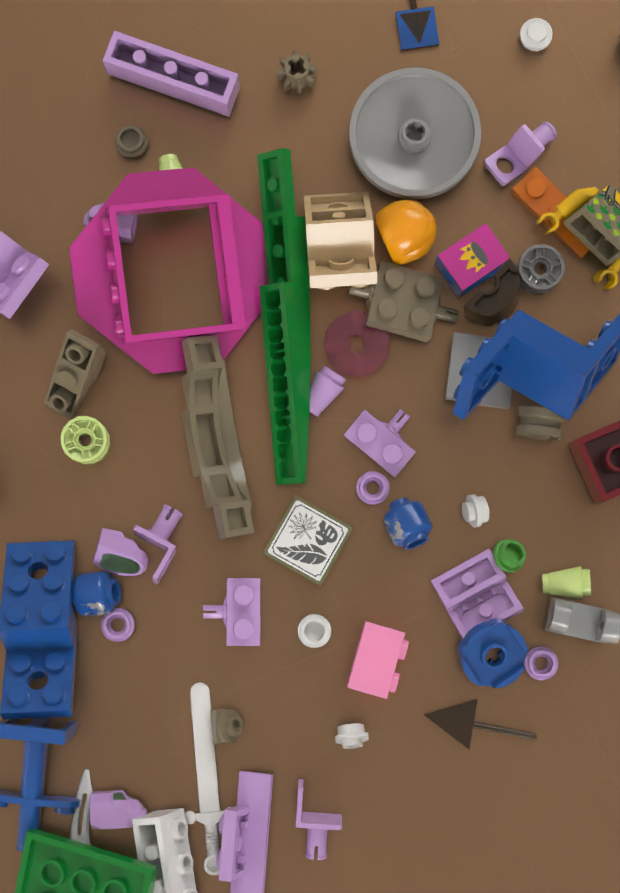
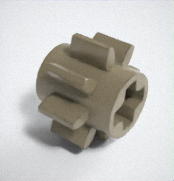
[277,50,317,94]

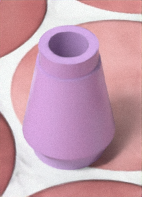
[310,365,346,416]

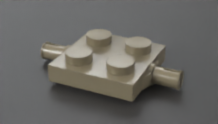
[348,261,459,343]

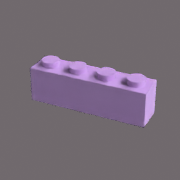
[103,31,240,117]

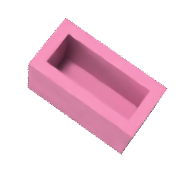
[347,621,409,699]

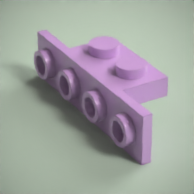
[216,771,273,893]

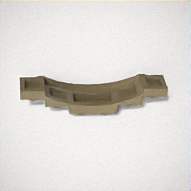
[181,335,255,539]

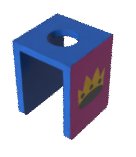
[434,224,509,299]

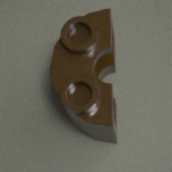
[463,258,521,326]

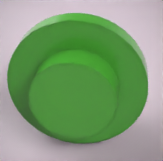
[493,539,526,573]

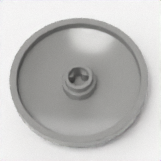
[349,67,481,200]

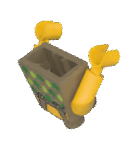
[536,184,620,289]

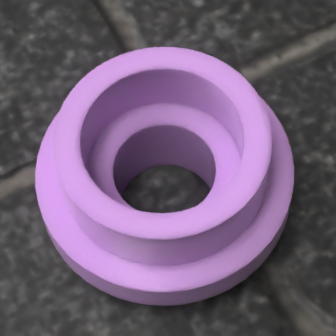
[356,471,390,505]
[101,608,135,642]
[524,646,558,680]

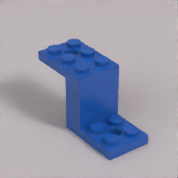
[453,309,620,421]

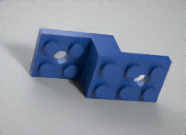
[0,540,78,720]

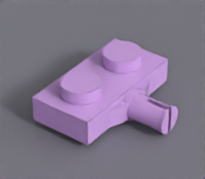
[344,409,416,477]
[203,578,260,646]

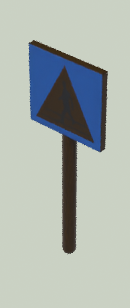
[395,0,439,51]

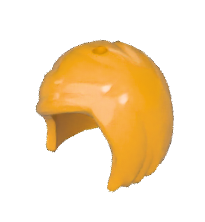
[375,200,437,265]

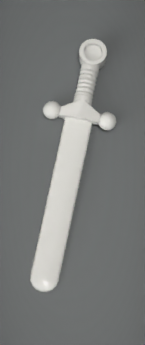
[185,682,230,876]

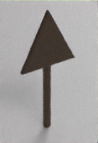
[424,699,537,749]

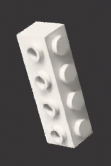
[132,808,198,893]

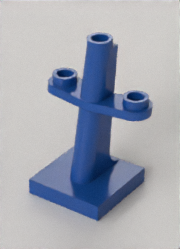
[0,718,80,852]

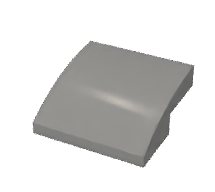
[445,332,512,409]

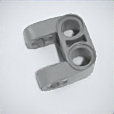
[544,597,620,644]

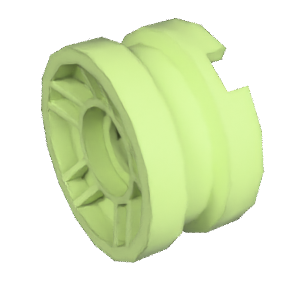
[60,416,111,464]

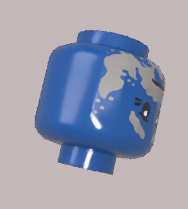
[383,497,433,550]
[72,571,121,616]

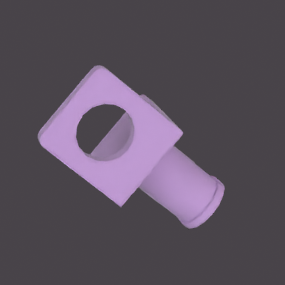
[483,122,557,186]
[134,504,183,585]
[296,779,342,860]

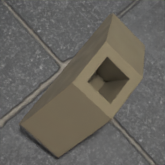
[43,328,107,420]

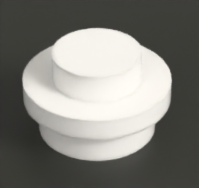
[520,18,553,51]
[462,494,489,528]
[298,614,331,648]

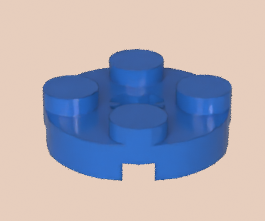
[458,618,528,688]

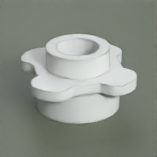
[335,723,369,749]

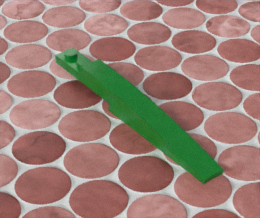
[257,148,311,485]

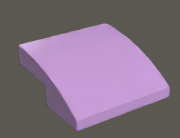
[431,549,524,639]

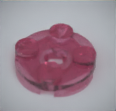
[324,310,390,377]

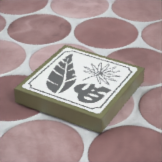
[263,495,353,586]

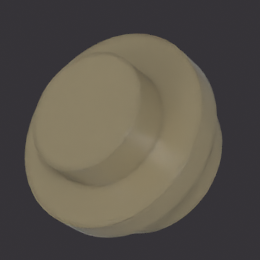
[115,125,148,158]

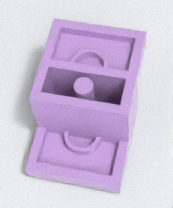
[0,231,49,319]

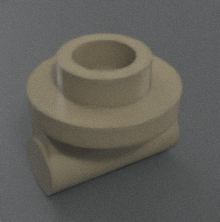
[210,709,243,744]

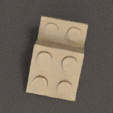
[304,191,378,290]

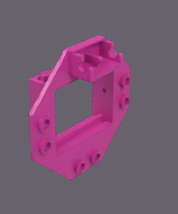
[69,167,268,374]

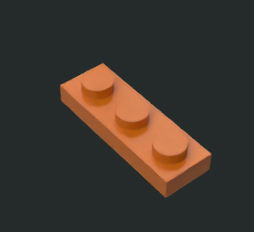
[511,166,590,261]

